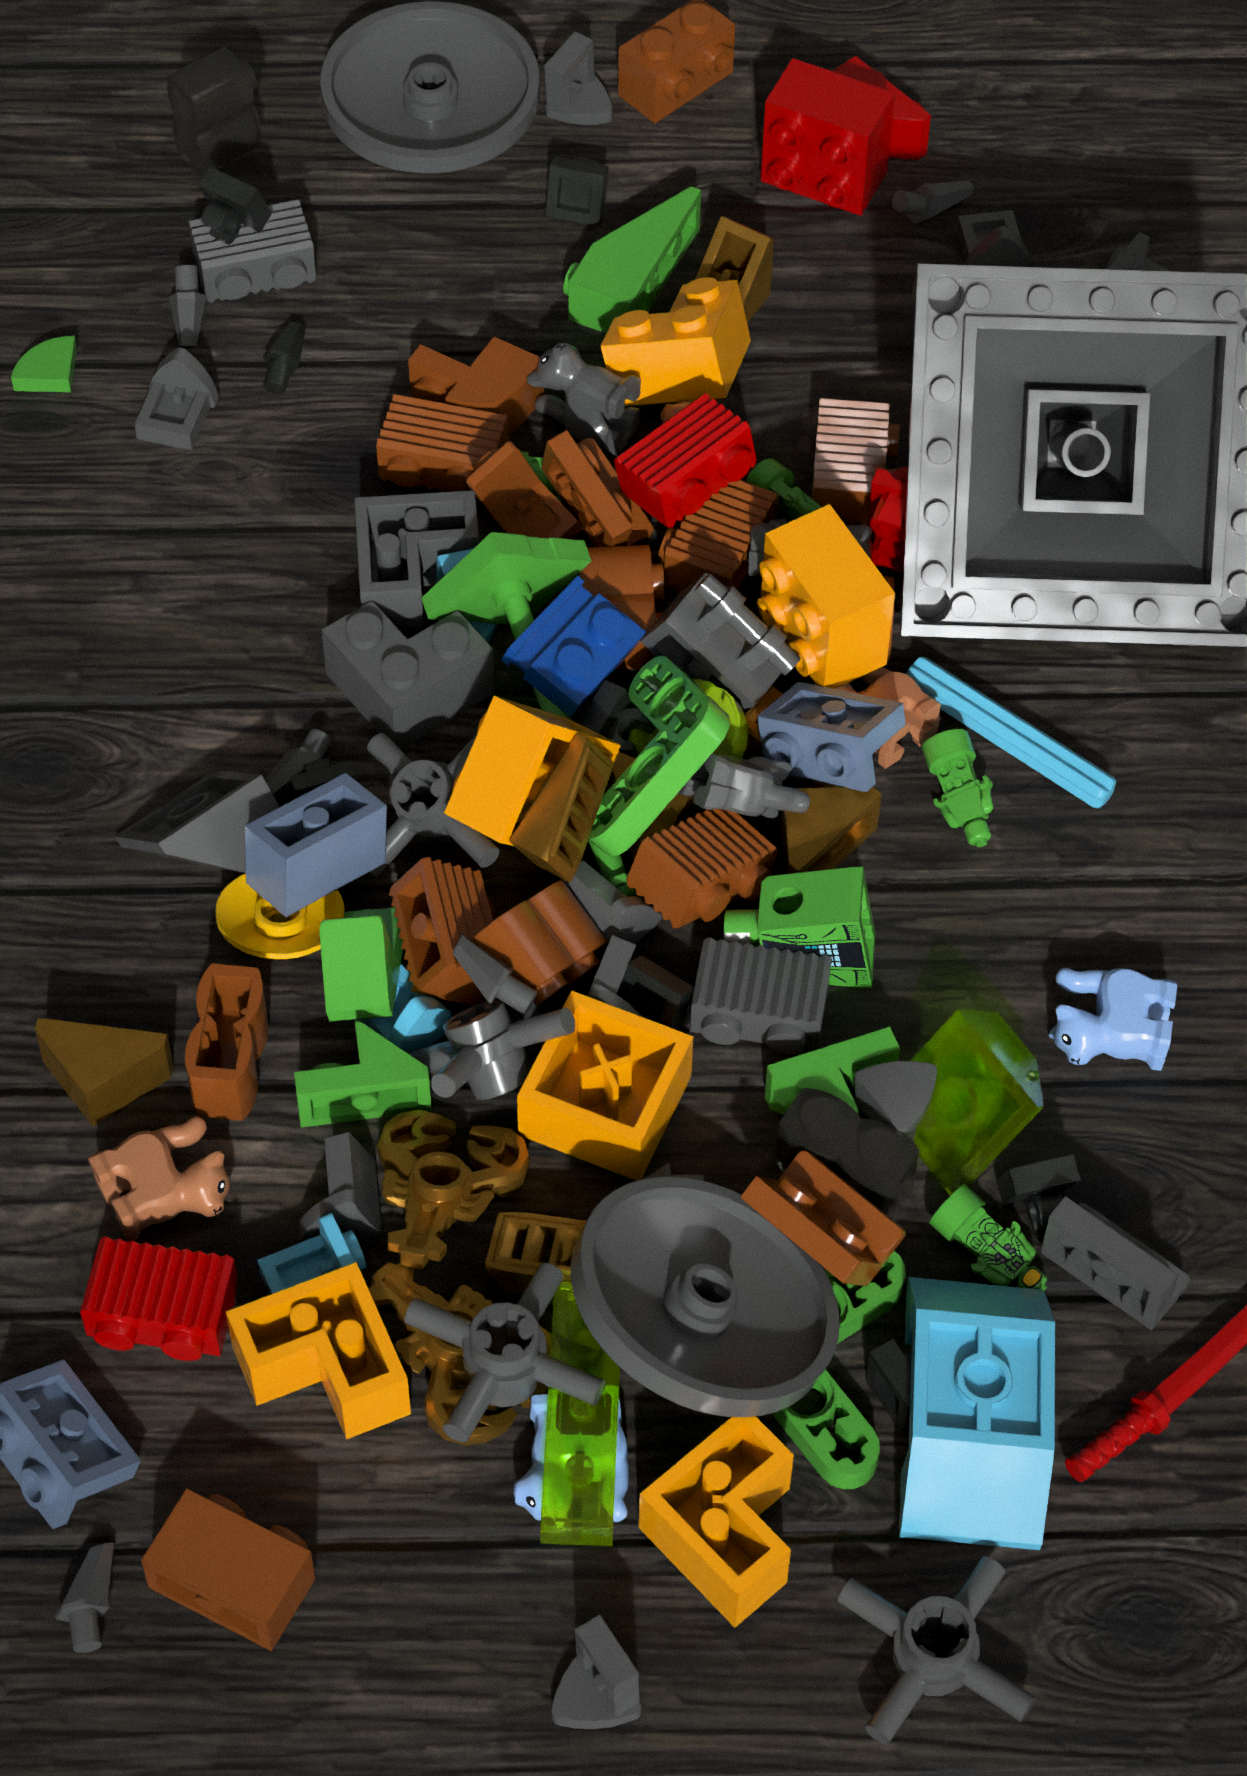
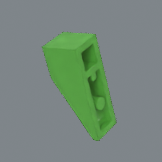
[563,186,701,333]

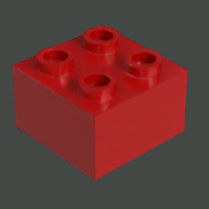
[761,58,895,216]

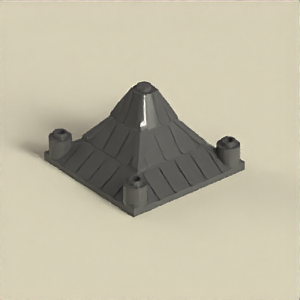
[898,263,1247,647]

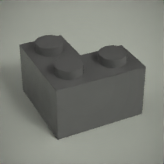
[355,491,479,635]
[322,601,495,750]

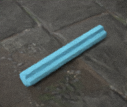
[906,657,1116,808]

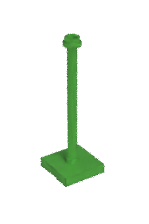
[421,532,643,899]

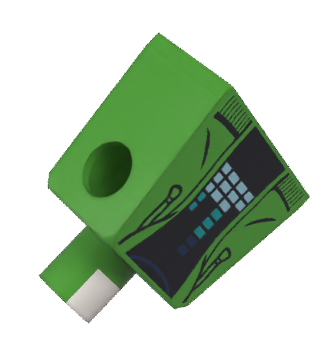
[724,867,876,988]

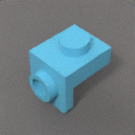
[257,1213,366,1295]

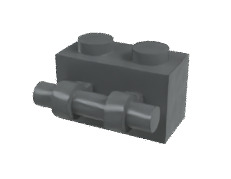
[640,572,801,713]

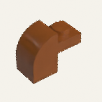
[408,337,544,434]

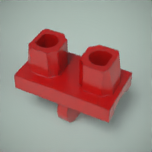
[869,466,908,573]

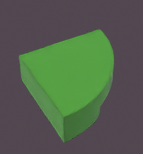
[11,336,77,393]

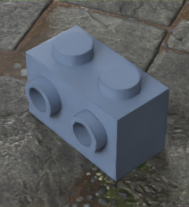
[245,773,387,917]

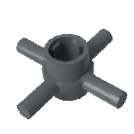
[367,733,499,877]
[407,999,575,1100]
[404,1263,606,1443]
[837,1556,1036,1744]

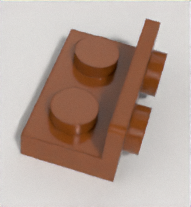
[541,430,654,547]
[740,1151,906,1286]

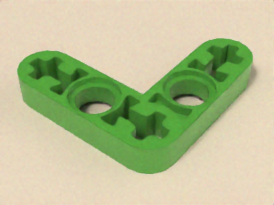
[588,656,730,857]
[771,1251,906,1489]

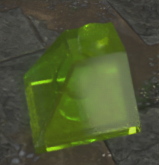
[911,1009,1044,1195]

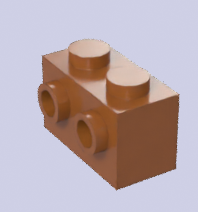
[618,0,735,124]
[141,1488,315,1651]

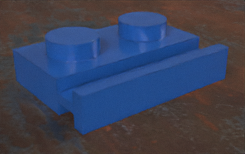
[501,576,646,718]

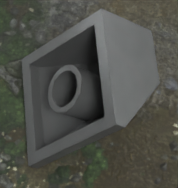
[114,770,280,873]

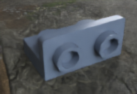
[757,682,906,792]
[0,1359,141,1529]

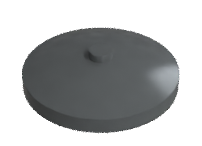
[320,1,540,173]
[571,1177,840,1417]

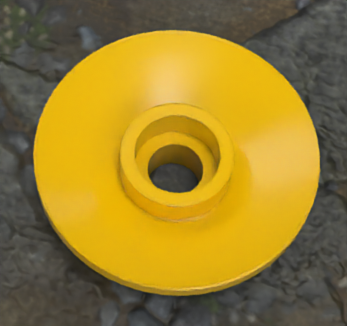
[216,873,344,959]

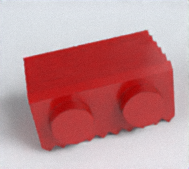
[613,392,757,528]
[80,1236,238,1361]

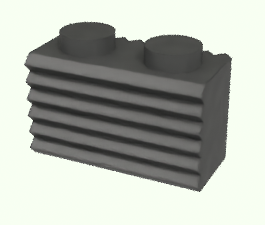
[188,199,316,303]
[690,937,832,1055]

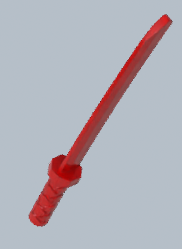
[1065,1305,1247,1483]

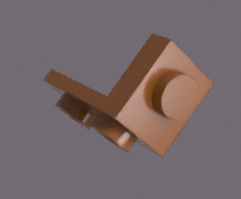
[466,441,583,539]

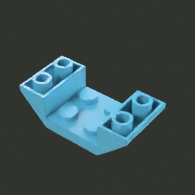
[899,1277,1055,1550]

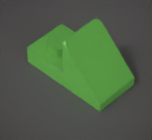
[319,907,403,1021]
[294,1021,432,1128]
[764,1027,900,1142]

